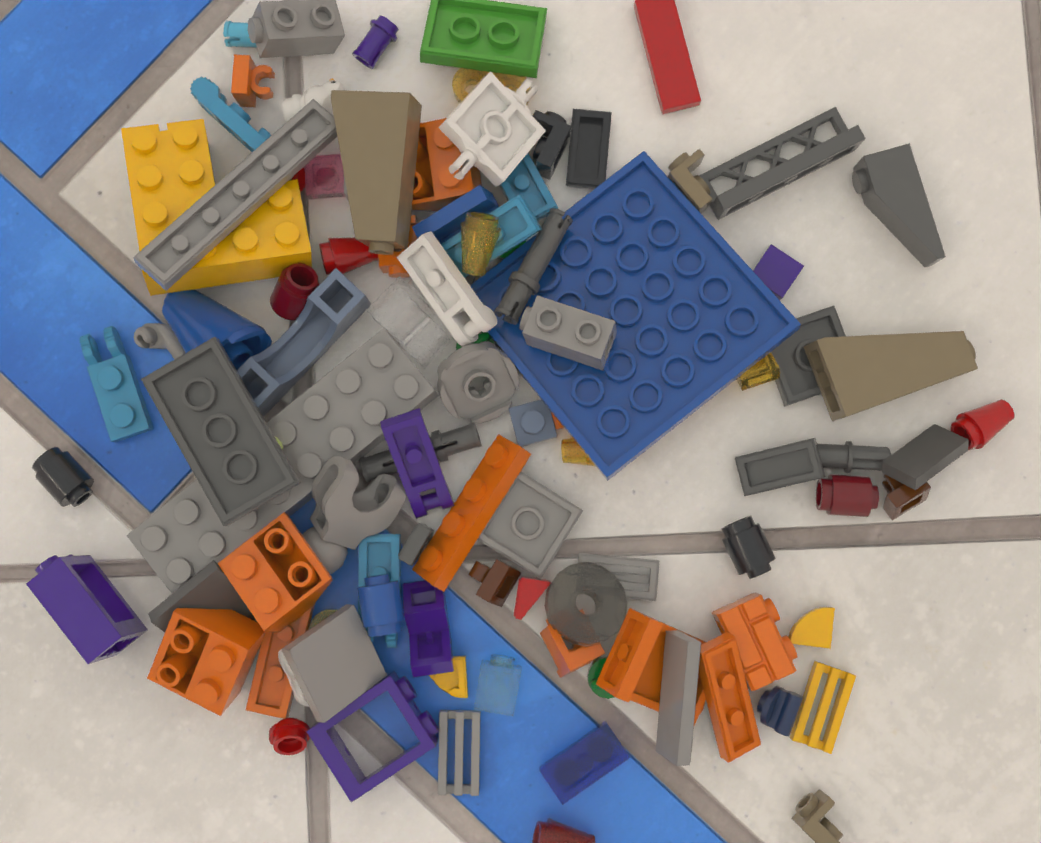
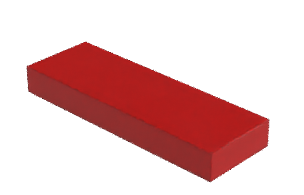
[633,0,701,114]

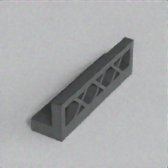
[699,107,866,220]

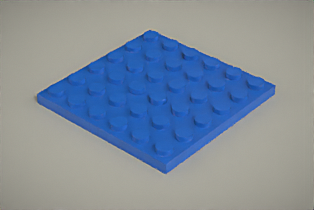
[470,151,801,481]

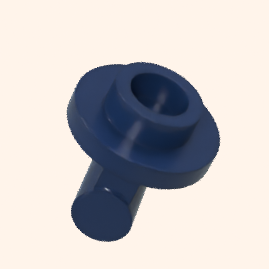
[757,686,804,736]

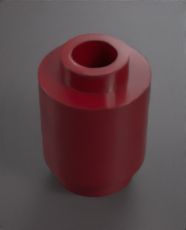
[270,263,319,320]
[816,475,879,517]

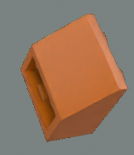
[412,118,482,211]
[217,512,333,632]
[147,608,266,716]

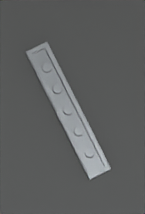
[133,99,337,291]

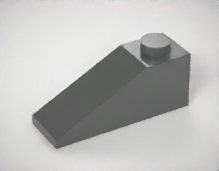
[852,143,946,267]

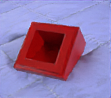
[514,576,551,620]

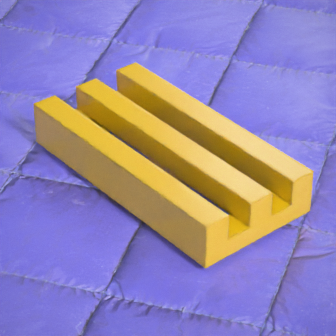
[789,661,856,754]

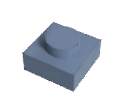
[508,400,557,447]

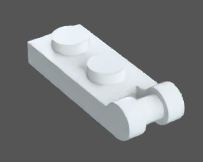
[397,231,497,347]

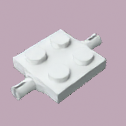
[438,71,546,187]

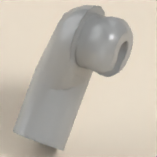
[134,323,185,360]

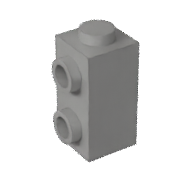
[248,0,345,58]
[520,295,617,370]

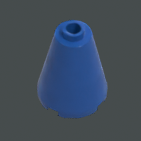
[162,289,272,370]

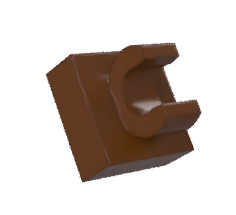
[882,475,931,520]
[468,559,522,607]

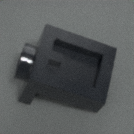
[532,110,571,180]

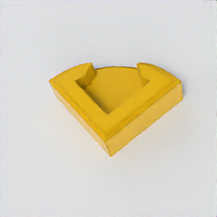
[788,607,835,649]
[429,655,468,698]

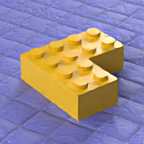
[121,119,312,296]

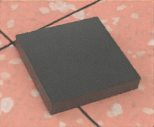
[766,306,846,407]
[148,560,255,632]

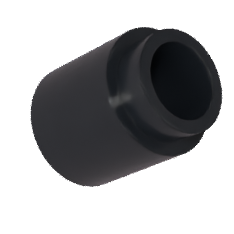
[32,447,94,507]
[721,515,776,579]

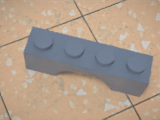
[237,268,371,417]

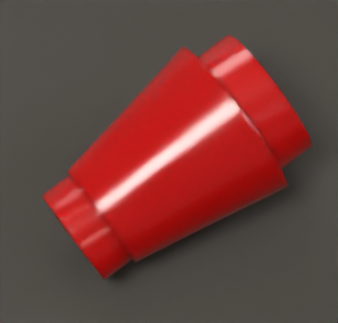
[319,237,379,275]
[951,399,1015,450]

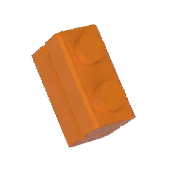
[712,593,798,691]

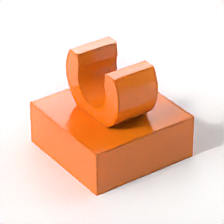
[231,54,275,107]

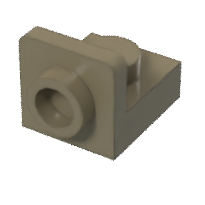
[668,149,712,214]
[791,790,843,843]

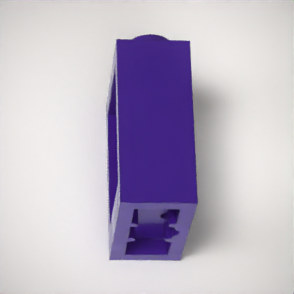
[26,554,148,664]
[306,671,439,803]

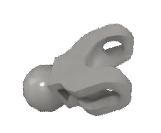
[302,456,407,574]

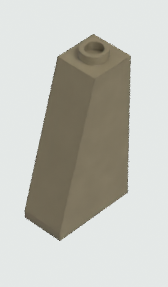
[331,90,422,255]
[804,331,978,421]

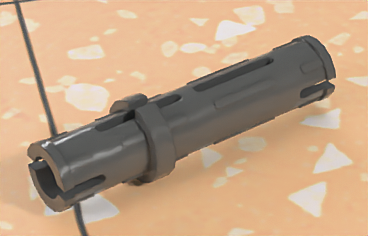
[494,208,573,325]
[359,423,482,482]

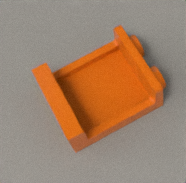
[596,608,706,725]

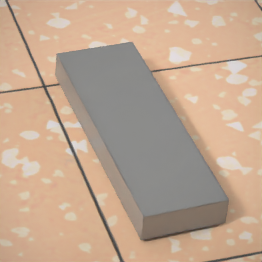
[656,630,701,766]

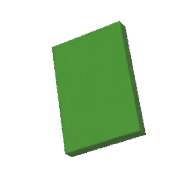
[420,0,547,78]

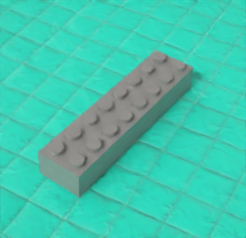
[126,328,439,594]

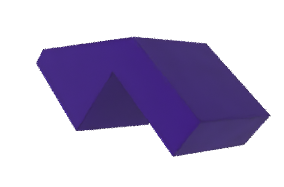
[403,580,454,678]

